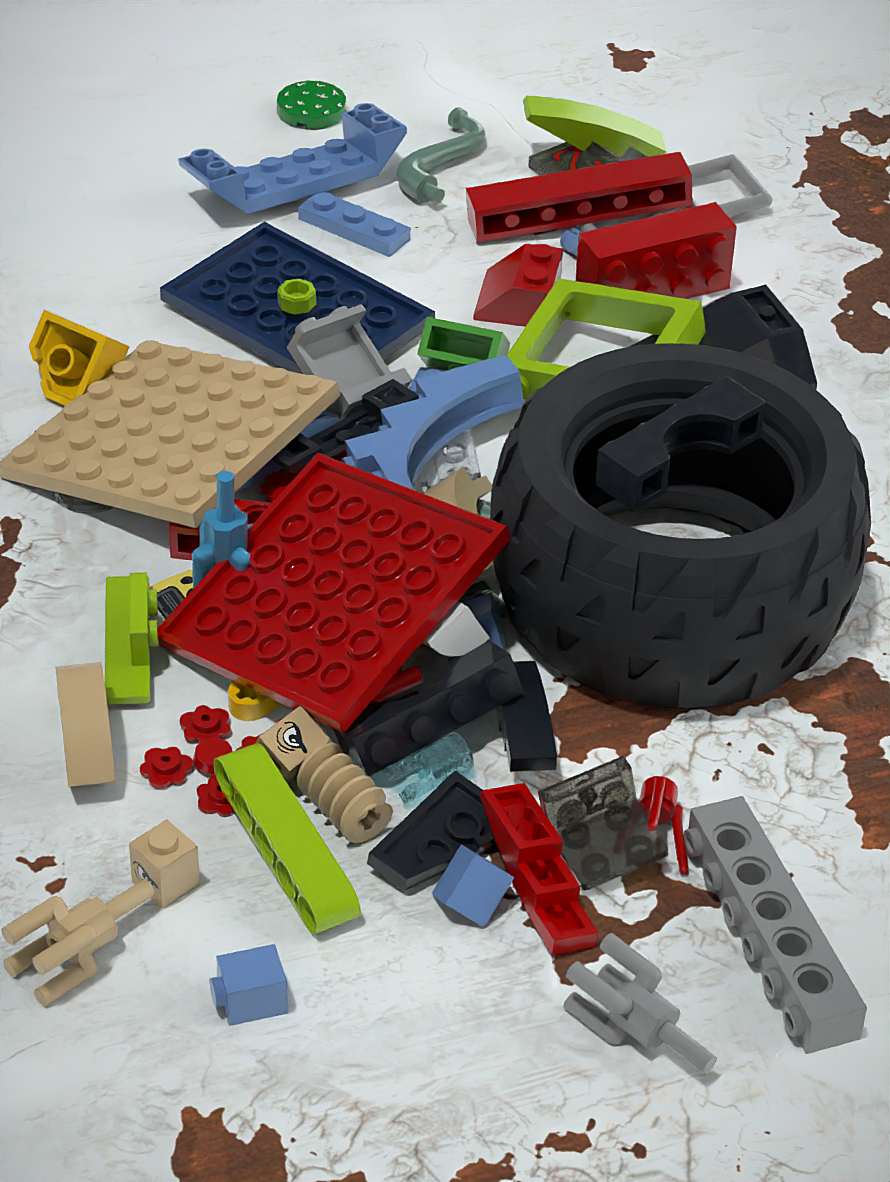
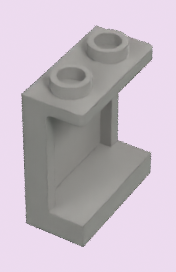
[287,304,413,421]

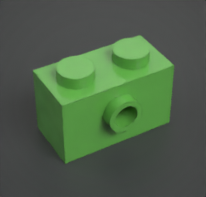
[417,317,510,370]

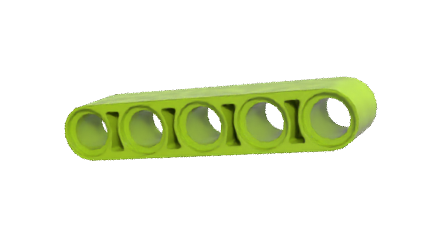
[213,742,361,935]

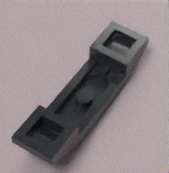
[271,378,419,473]

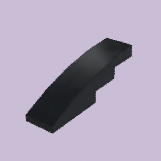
[496,661,557,772]

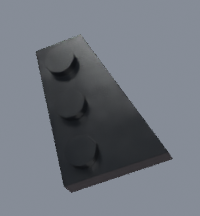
[367,770,498,891]

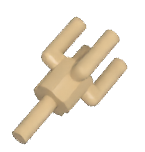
[1,879,155,1007]

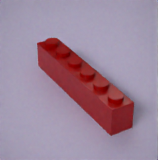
[466,152,693,243]

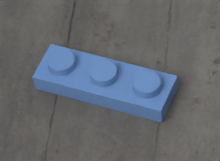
[298,192,410,257]

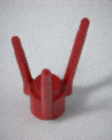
[613,776,689,875]

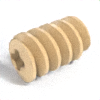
[297,742,394,843]

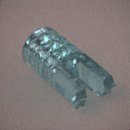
[383,733,474,804]

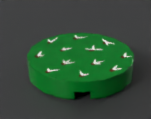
[277,80,346,129]

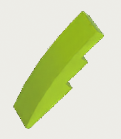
[522,95,667,157]

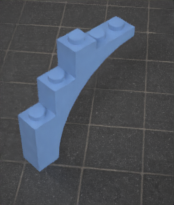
[342,355,524,490]

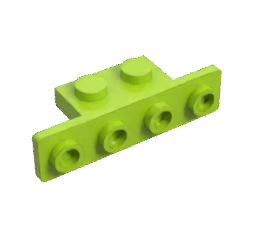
[105,572,158,705]

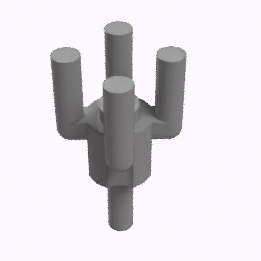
[563,933,717,1073]

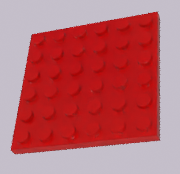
[158,453,510,733]

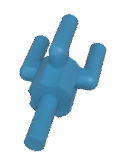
[192,471,252,589]

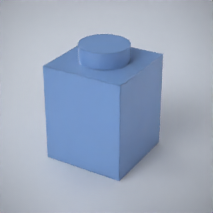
[209,944,288,1026]

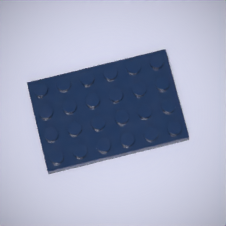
[160,221,435,374]

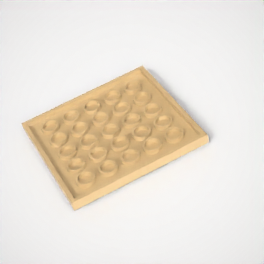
[0,340,340,528]

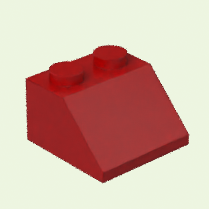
[473,243,563,327]

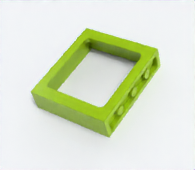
[507,278,706,400]

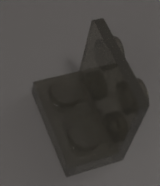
[538,755,669,891]

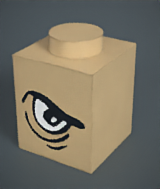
[256,706,331,783]
[129,819,200,909]

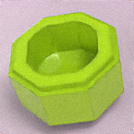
[277,278,316,315]

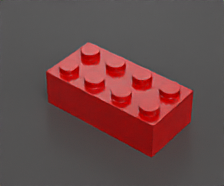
[575,202,737,299]

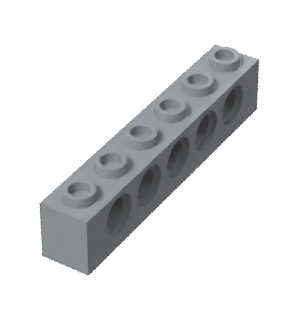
[684,796,867,1054]

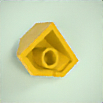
[29,310,130,406]

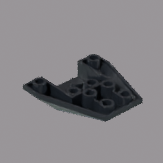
[630,284,817,389]

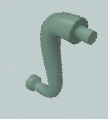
[396,107,485,203]

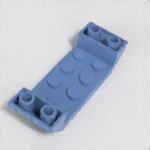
[178,103,407,214]

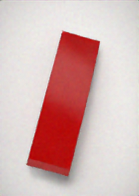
[481,783,598,956]

